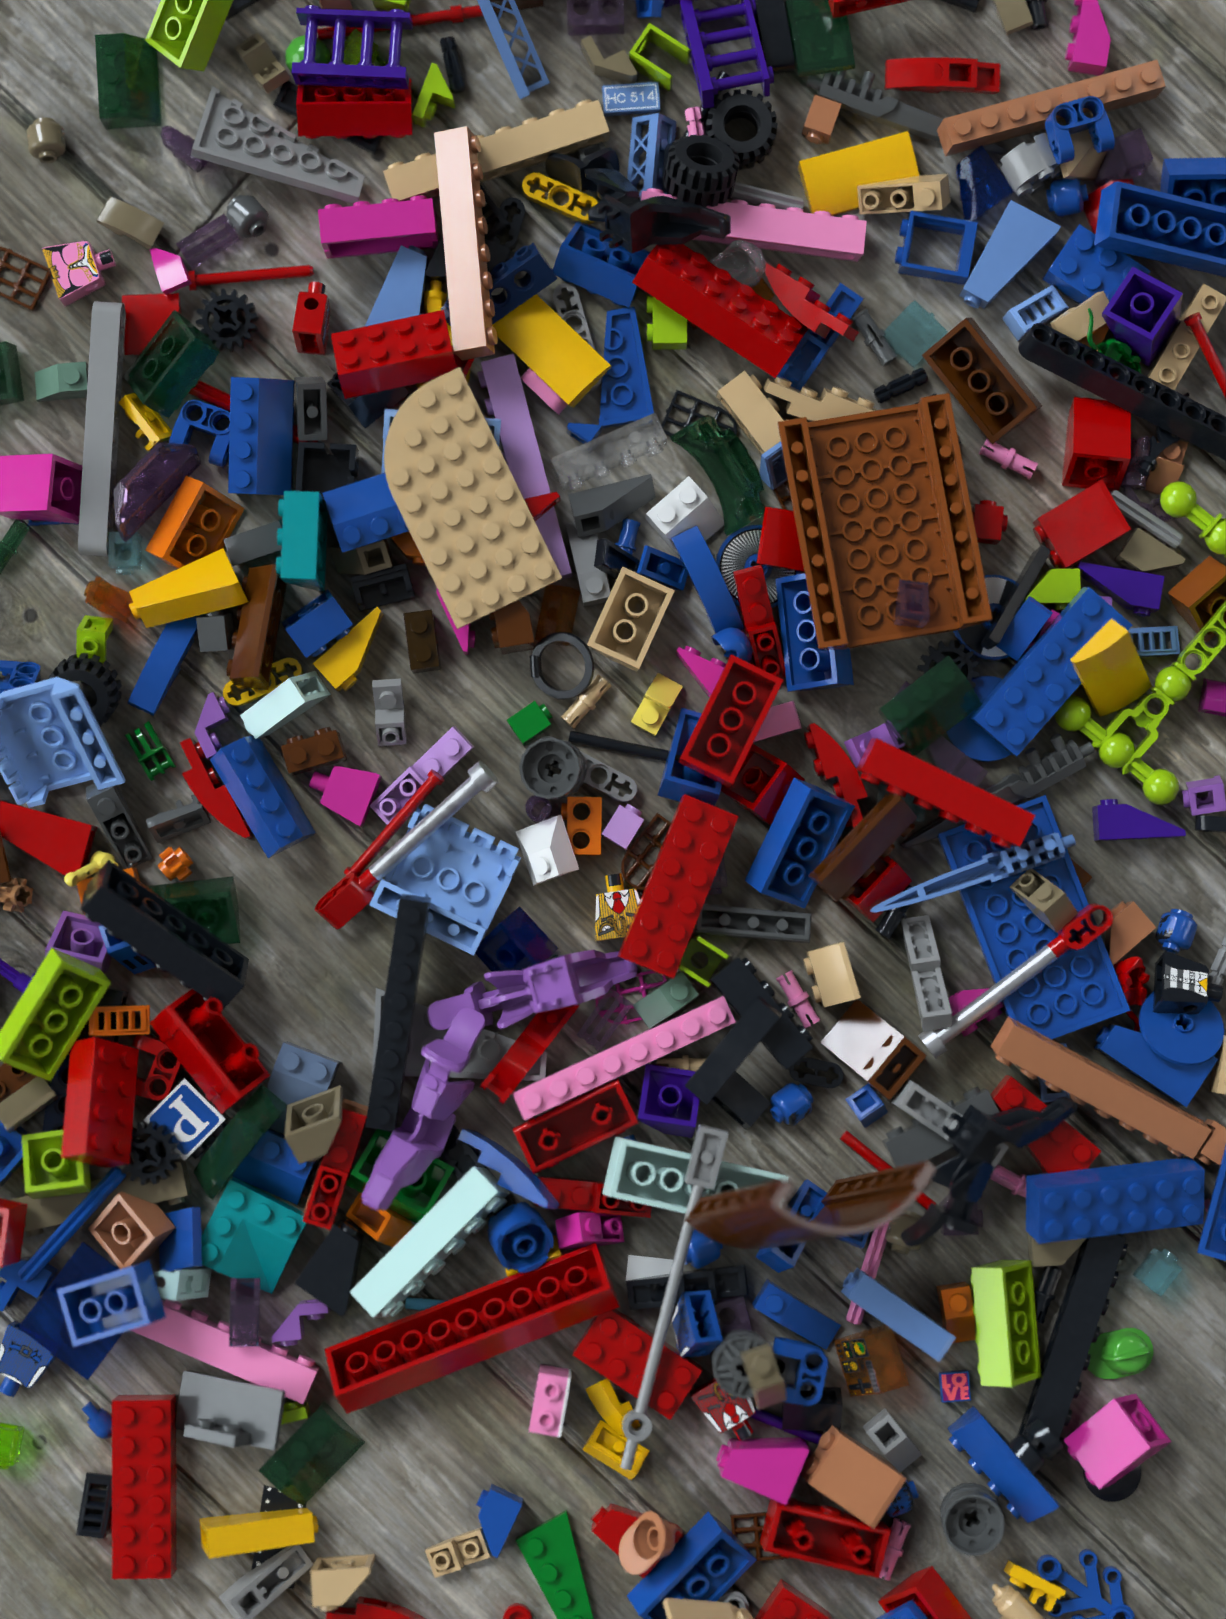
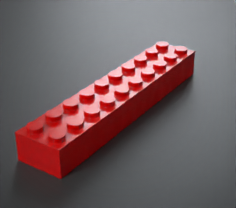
[325,1242,620,1414]

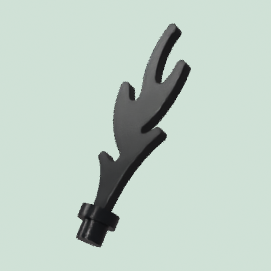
[1138,392,1190,476]

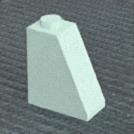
[240,671,331,739]

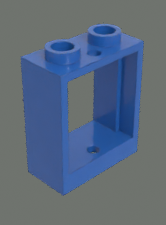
[894,211,978,285]

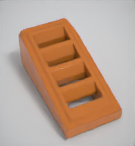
[89,1005,150,1036]

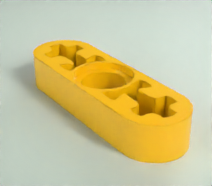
[522,173,598,224]
[223,658,303,707]

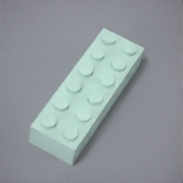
[602,1136,789,1214]
[350,1166,510,1318]

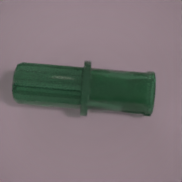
[0,520,29,575]

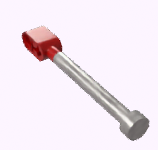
[315,761,498,930]
[918,903,1113,1059]

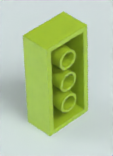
[0,947,111,1082]
[971,1260,1041,1387]

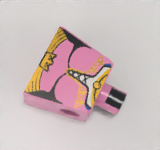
[42,241,116,306]

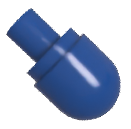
[82,1401,112,1439]

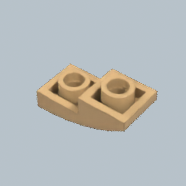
[1050,291,1109,341]
[425,1527,492,1578]

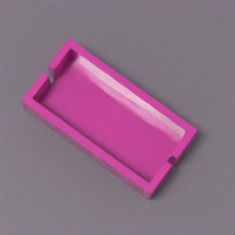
[318,196,439,259]

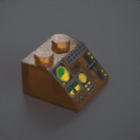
[833,1325,909,1397]

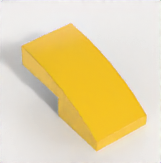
[585,1378,640,1437]

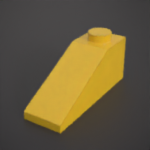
[313,607,383,692]

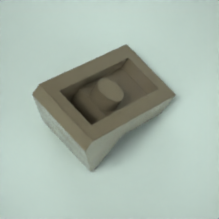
[740,1343,786,1410]

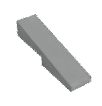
[901,915,952,1031]
[891,1079,1009,1170]

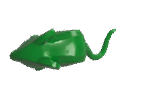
[1087,308,1142,374]

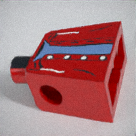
[292,282,331,355]

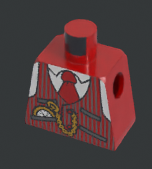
[690,1365,756,1441]

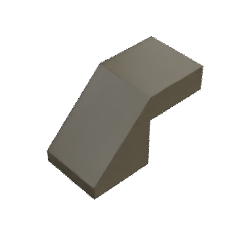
[234,32,291,94]
[581,35,637,84]

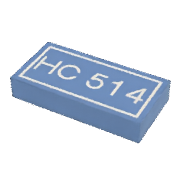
[602,82,660,116]

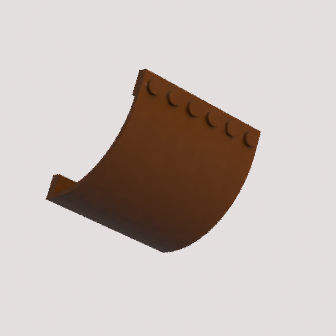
[685,1161,936,1249]

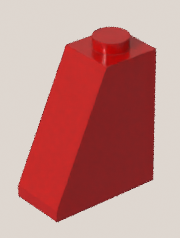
[591,1503,683,1579]

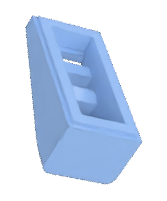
[1003,285,1069,340]

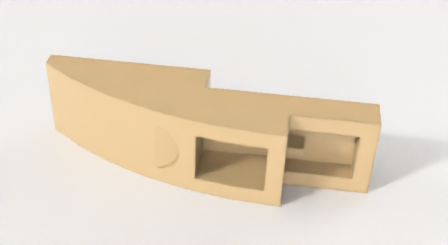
[763,376,877,421]

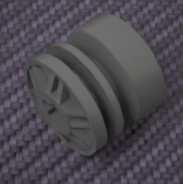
[519,738,587,799]
[711,1329,767,1399]
[940,1483,1005,1556]

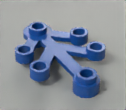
[1036,1549,1135,1619]

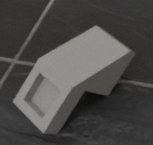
[372,678,407,746]

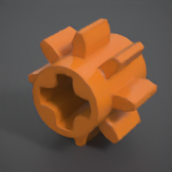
[158,847,194,881]

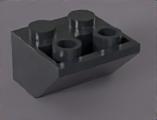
[326,372,409,429]

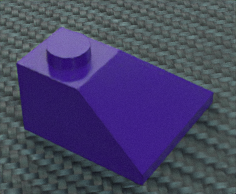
[638,1064,699,1138]

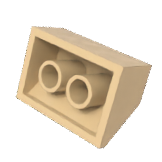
[587,567,675,672]

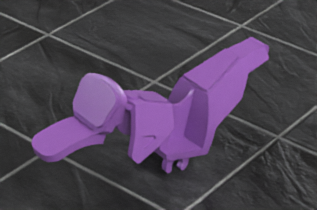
[427,950,638,1030]
[362,1008,485,1211]

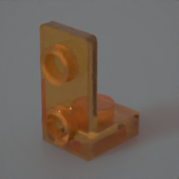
[84,576,133,623]

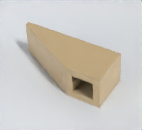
[857,174,950,215]

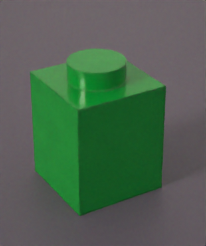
[507,701,553,746]

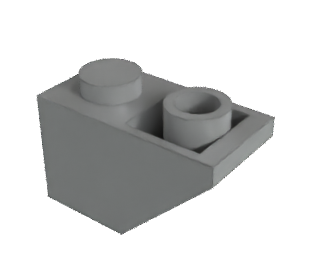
[863,1408,922,1472]

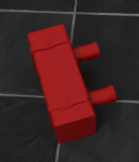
[149,989,270,1114]
[512,1078,639,1174]
[760,1497,890,1578]

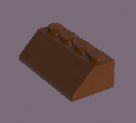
[922,318,1042,444]
[227,564,287,690]
[808,793,917,901]

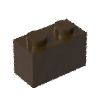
[403,609,441,674]

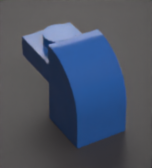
[0,1257,58,1312]

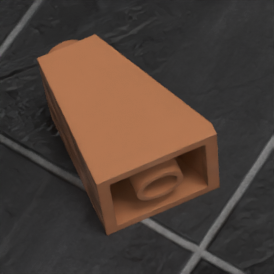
[800,1425,906,1528]

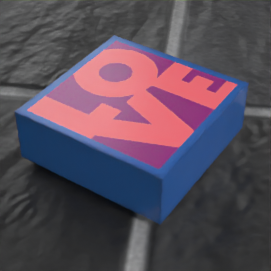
[938,1370,971,1403]

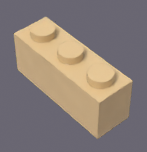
[716,371,788,455]

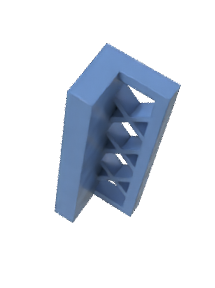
[477,0,550,99]
[627,113,676,196]

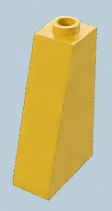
[129,548,248,628]
[199,1508,318,1559]

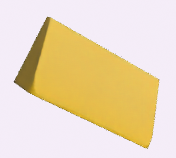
[583,1420,650,1480]

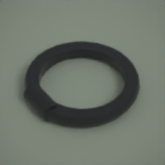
[530,632,594,699]

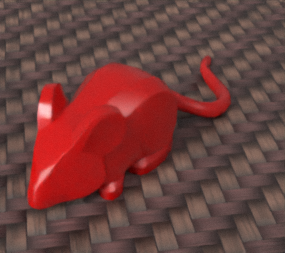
[1113,956,1150,1032]

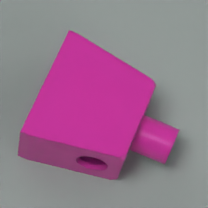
[309,766,382,827]

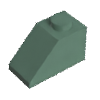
[35,362,89,402]
[632,971,699,1029]

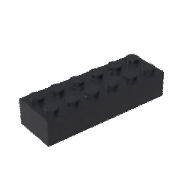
[80,860,249,1010]

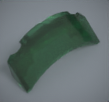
[670,415,765,536]
[193,1085,287,1200]

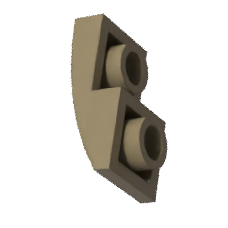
[993,0,1033,35]
[96,197,164,249]

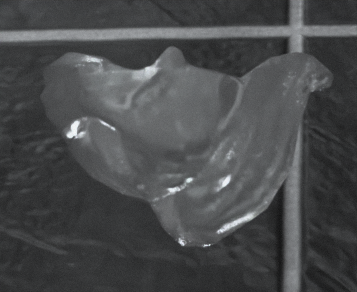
[709,240,766,288]

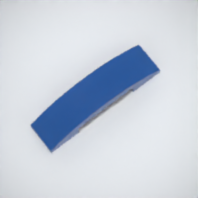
[671,525,745,634]

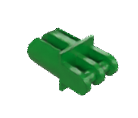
[125,721,176,781]

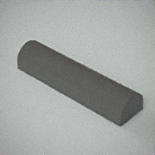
[694,904,812,943]

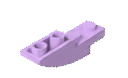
[370,726,474,825]

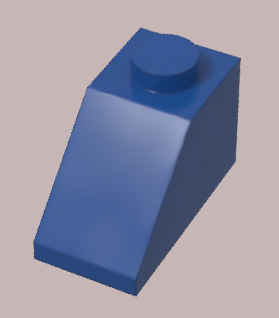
[476,1484,523,1558]

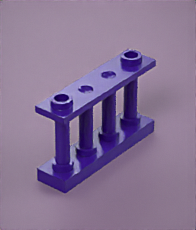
[680,0,774,109]
[291,5,413,89]

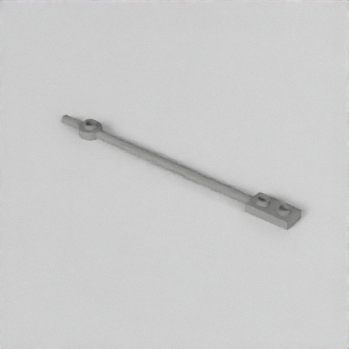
[620,1124,728,1470]

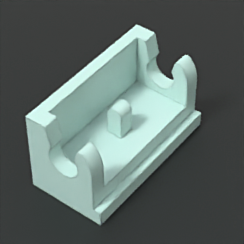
[154,1267,212,1301]

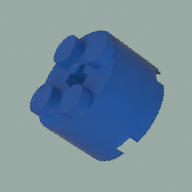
[488,1202,554,1273]

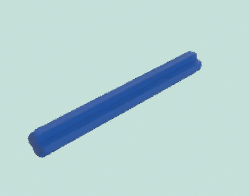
[18,1166,126,1283]

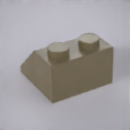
[285,1085,343,1164]

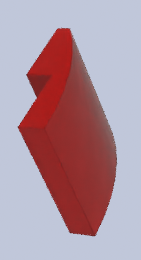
[122,293,183,355]
[756,507,805,573]

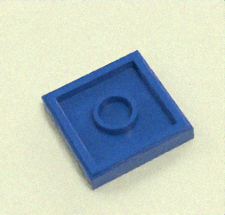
[159,1207,202,1272]

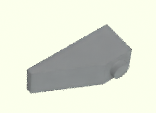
[566,522,611,607]
[219,1545,314,1619]

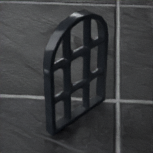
[659,390,737,454]

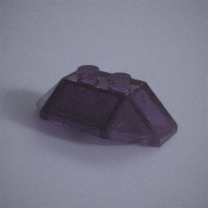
[113,442,201,542]

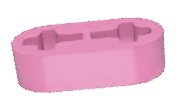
[520,367,568,415]

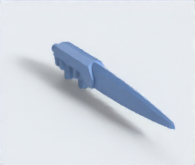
[870,833,1076,913]

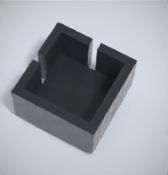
[296,442,359,501]

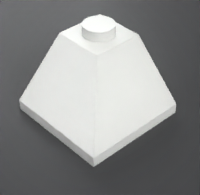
[515,815,579,886]

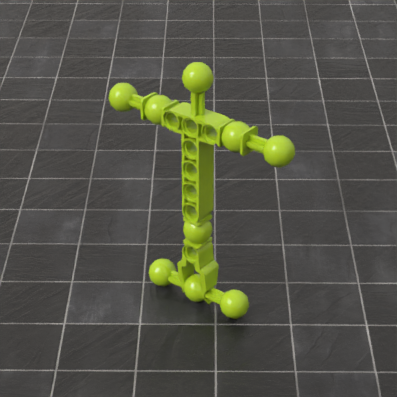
[1054,481,1226,805]

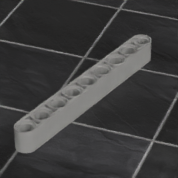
[78,301,126,557]

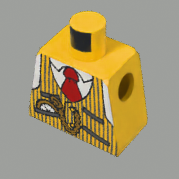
[595,873,640,941]

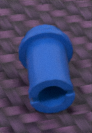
[615,519,641,555]

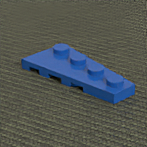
[599,306,655,428]

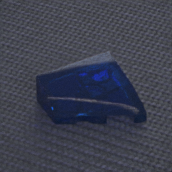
[956,145,1013,222]

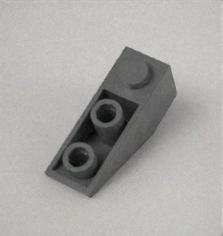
[568,474,656,537]
[86,783,152,869]

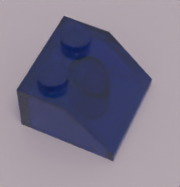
[475,906,558,972]

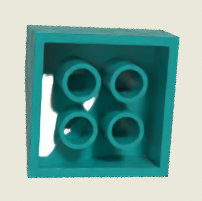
[276,491,328,592]
[201,1177,308,1294]

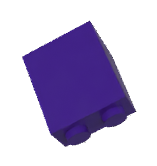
[1102,266,1183,367]

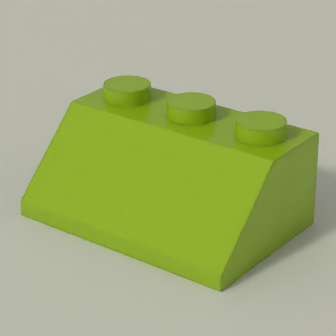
[145,0,233,71]

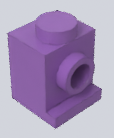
[1181,775,1226,816]

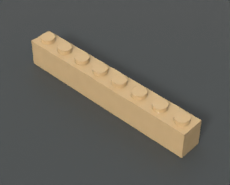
[383,100,609,201]

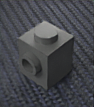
[196,609,235,652]

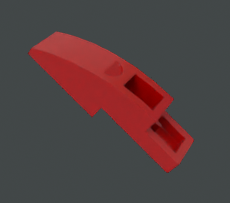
[885,57,1000,94]
[763,263,859,342]
[733,565,786,678]
[804,723,868,830]
[180,738,254,840]
[303,1108,367,1230]
[533,1176,652,1218]
[326,1596,425,1619]

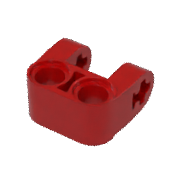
[132,1034,183,1101]

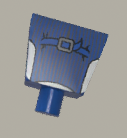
[672,1290,723,1357]
[0,1321,63,1397]

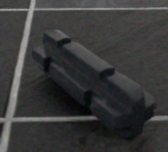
[440,36,465,93]
[874,368,928,404]

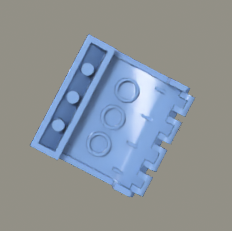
[0,677,125,808]
[369,804,521,956]

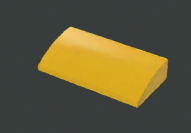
[798,131,919,216]
[492,294,612,408]
[1070,618,1152,717]

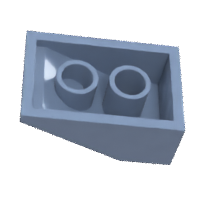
[256,1041,341,1134]

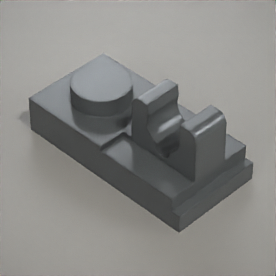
[146,794,211,843]

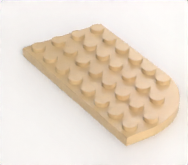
[384,367,562,629]

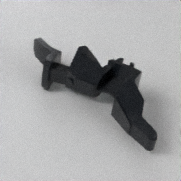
[545,148,731,254]
[901,1097,1078,1247]

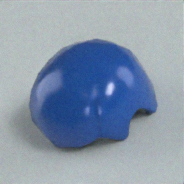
[711,627,752,663]

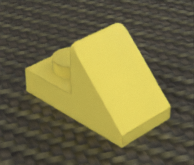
[631,673,683,737]

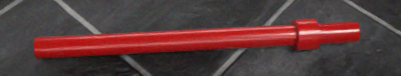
[317,5,483,40]

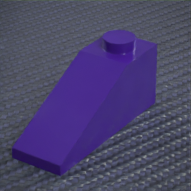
[1074,562,1164,617]
[1092,799,1186,841]

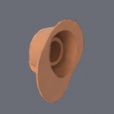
[619,1511,678,1575]

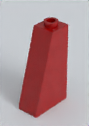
[0,801,97,876]

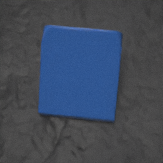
[567,423,602,448]
[845,1084,888,1128]

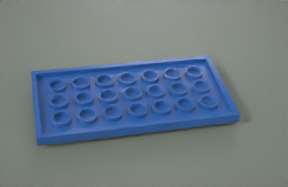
[937,795,1130,1039]

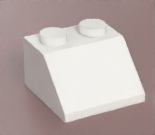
[646,476,726,556]

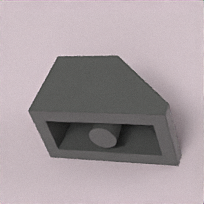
[294,377,327,441]

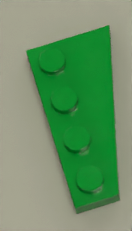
[515,1510,594,1619]

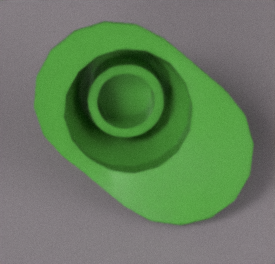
[1088,1328,1153,1379]

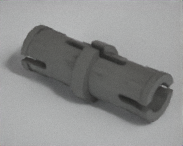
[852,309,898,367]

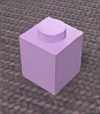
[602,804,644,850]

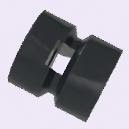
[1007,1418,1064,1474]

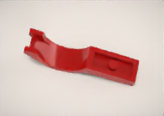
[480,1005,579,1104]

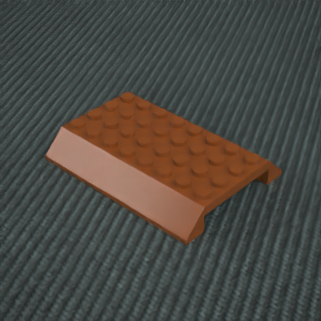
[777,393,992,649]

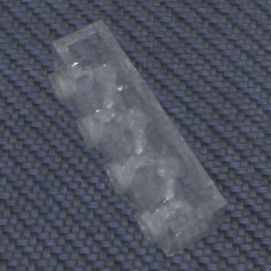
[551,412,667,491]

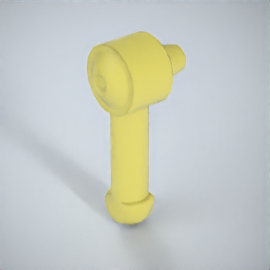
[64,851,118,887]

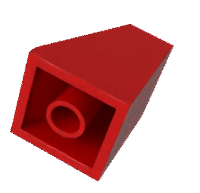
[1062,397,1131,491]
[1033,480,1131,569]

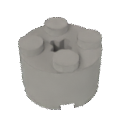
[998,133,1062,197]

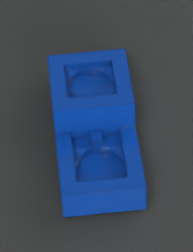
[996,596,1053,661]

